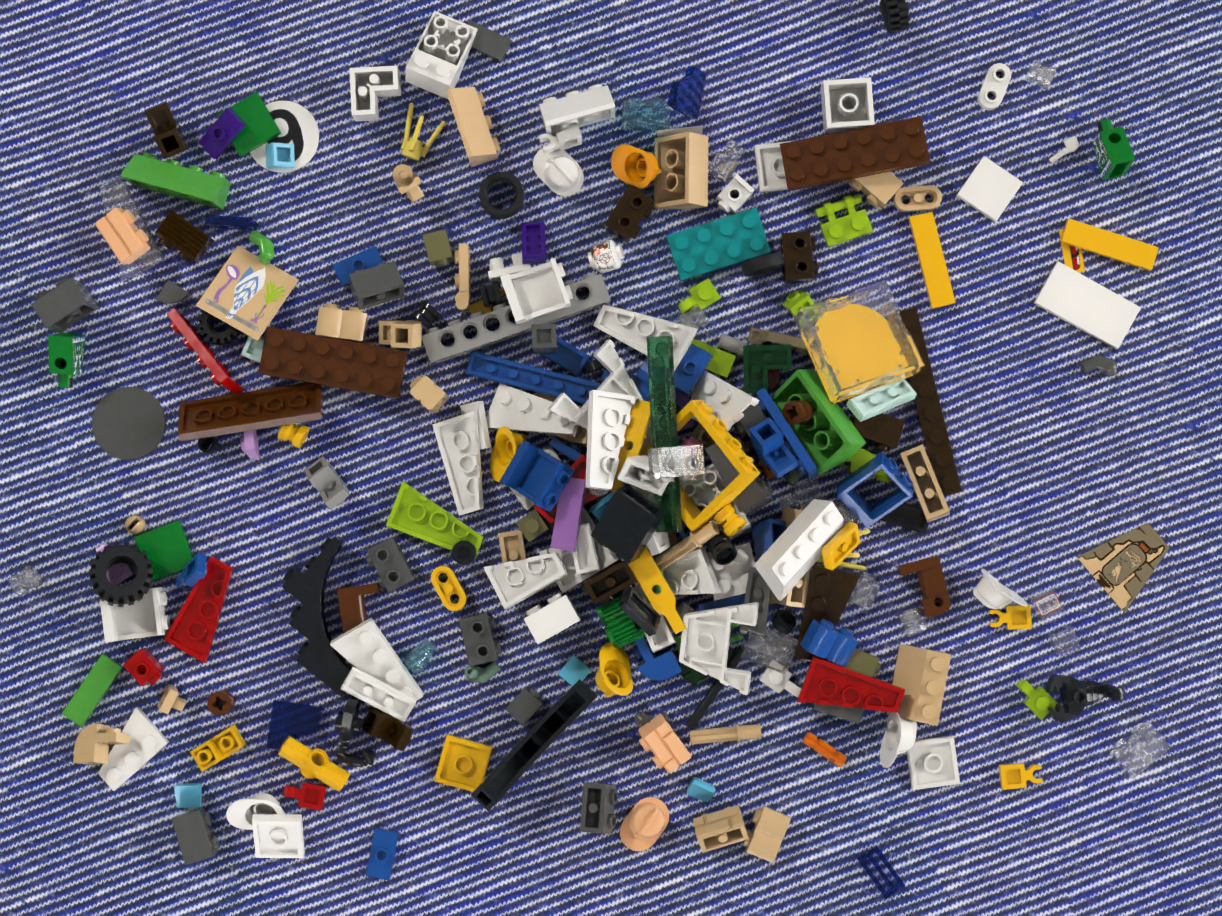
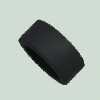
[479,172,524,219]

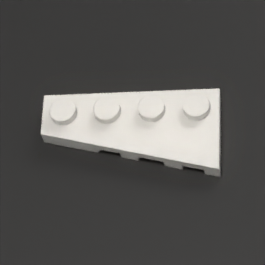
[593,304,698,371]

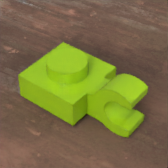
[678,278,721,314]
[1016,679,1058,720]

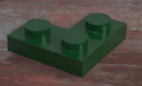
[743,344,792,393]

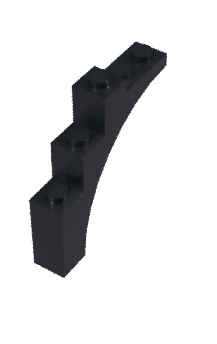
[282,536,352,696]
[471,679,597,811]

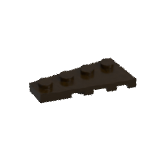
[794,565,861,660]

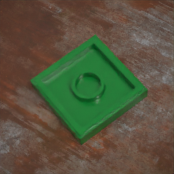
[216,92,282,157]
[134,520,193,581]

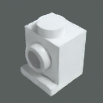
[717,174,755,214]

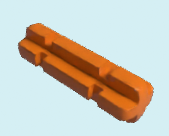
[803,732,847,767]

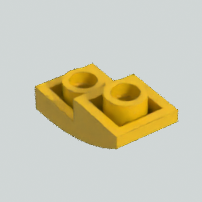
[190,724,247,772]

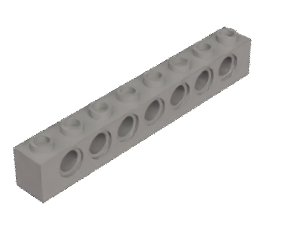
[422,272,611,365]

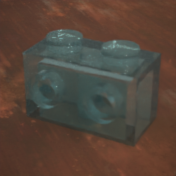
[622,98,670,131]

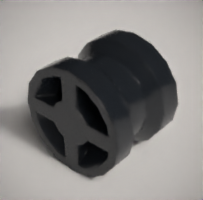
[479,281,503,308]
[412,300,442,329]

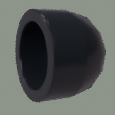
[198,436,219,454]

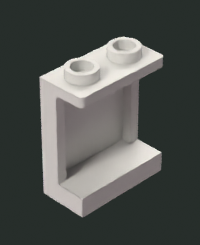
[500,258,573,324]
[100,587,170,643]

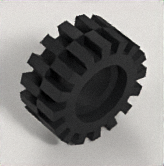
[879,0,909,33]
[197,310,242,345]

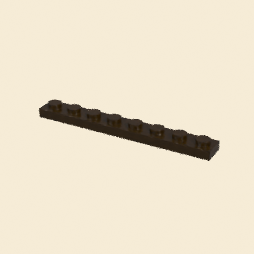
[892,308,962,496]

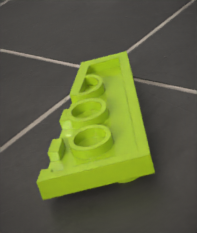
[386,481,484,559]

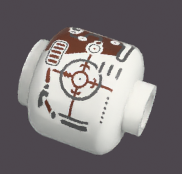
[588,240,625,274]

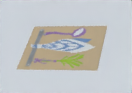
[196,246,299,341]

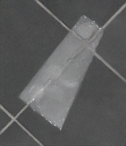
[99,176,165,283]

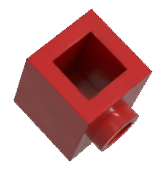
[123,648,165,686]

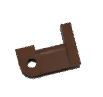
[896,556,951,618]
[337,583,381,634]

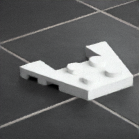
[547,339,643,429]
[679,602,759,695]

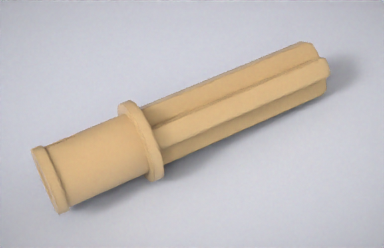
[655,521,720,570]
[689,723,762,744]

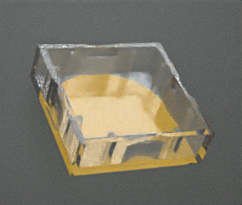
[794,280,925,404]

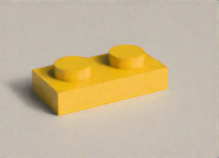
[821,521,861,571]

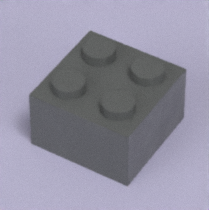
[31,278,100,333]

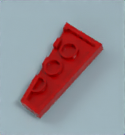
[167,308,244,394]
[163,556,233,663]
[797,656,905,713]

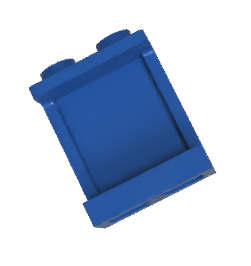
[500,440,575,512]

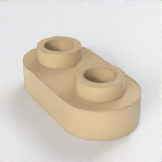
[893,185,942,212]

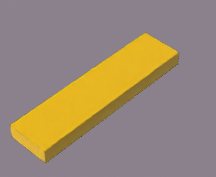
[908,211,956,309]
[1060,219,1159,271]

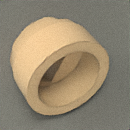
[125,515,146,534]

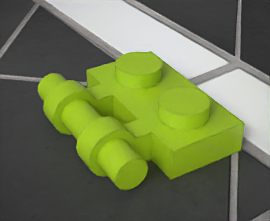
[815,194,873,248]

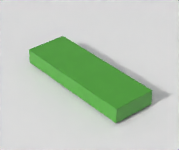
[61,654,124,727]

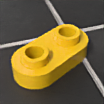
[431,566,467,611]

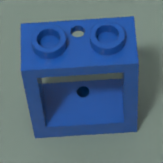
[837,452,913,528]

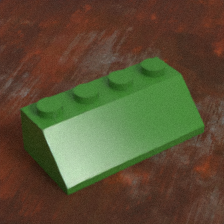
[121,152,231,210]
[771,369,866,474]

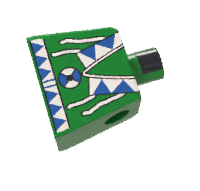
[1093,119,1135,181]
[48,333,86,388]

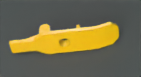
[610,400,655,492]
[629,547,686,634]

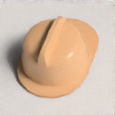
[620,797,669,851]

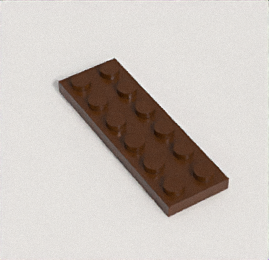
[780,116,930,191]
[258,327,408,399]
[178,382,323,442]

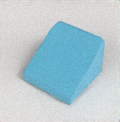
[266,142,295,169]
[558,655,591,686]
[687,777,716,802]
[174,783,202,808]

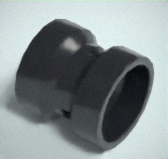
[706,531,737,565]

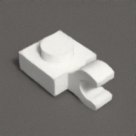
[539,126,582,154]
[759,660,801,698]

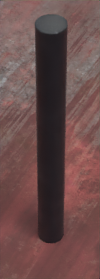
[685,646,747,730]

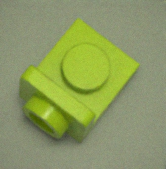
[782,290,822,330]

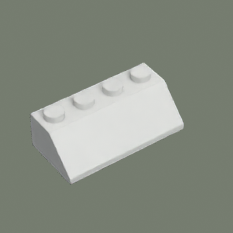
[754,499,844,601]

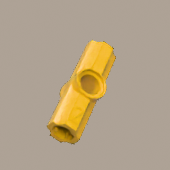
[278,736,350,792]

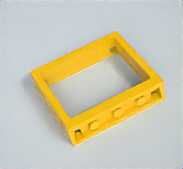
[639,400,760,531]

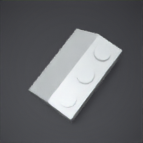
[539,84,615,135]

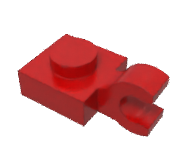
[282,781,327,811]

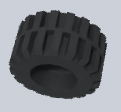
[90,542,153,607]

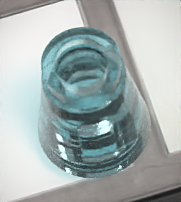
[402,639,437,675]

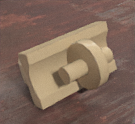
[392,164,425,203]

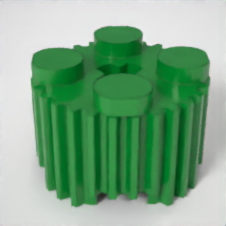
[596,594,646,648]

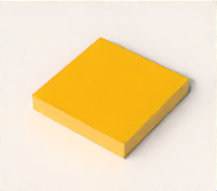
[434,734,493,792]

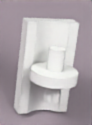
[488,253,531,289]

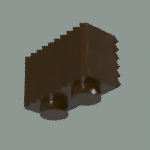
[155,210,214,263]

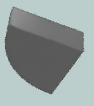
[156,280,190,304]

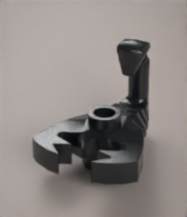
[1046,674,1125,723]
[335,696,376,768]

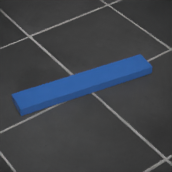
[466,351,601,404]

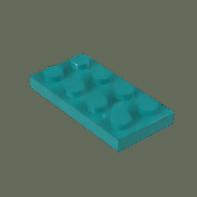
[666,207,771,282]

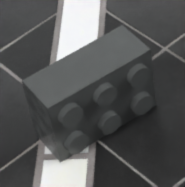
[706,435,774,514]

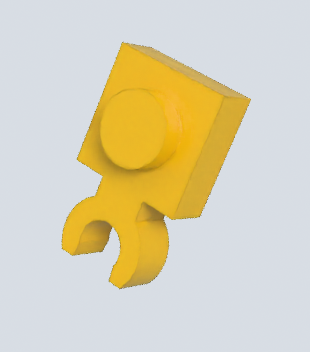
[989,604,1032,630]
[999,762,1043,790]

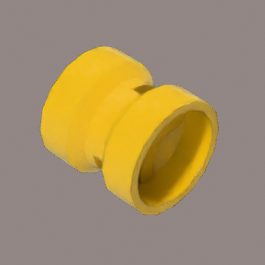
[277,423,310,449]
[713,504,747,538]

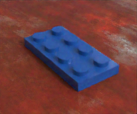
[756,388,817,481]

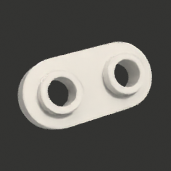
[977,63,1011,110]

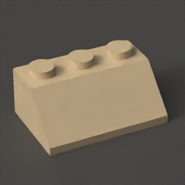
[446,87,500,167]
[654,132,709,209]
[886,644,951,726]

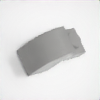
[304,456,350,509]

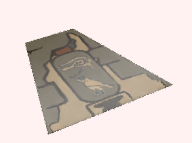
[1077,523,1170,613]

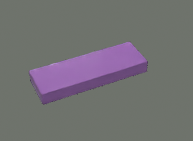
[550,477,586,552]

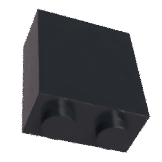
[591,484,666,564]

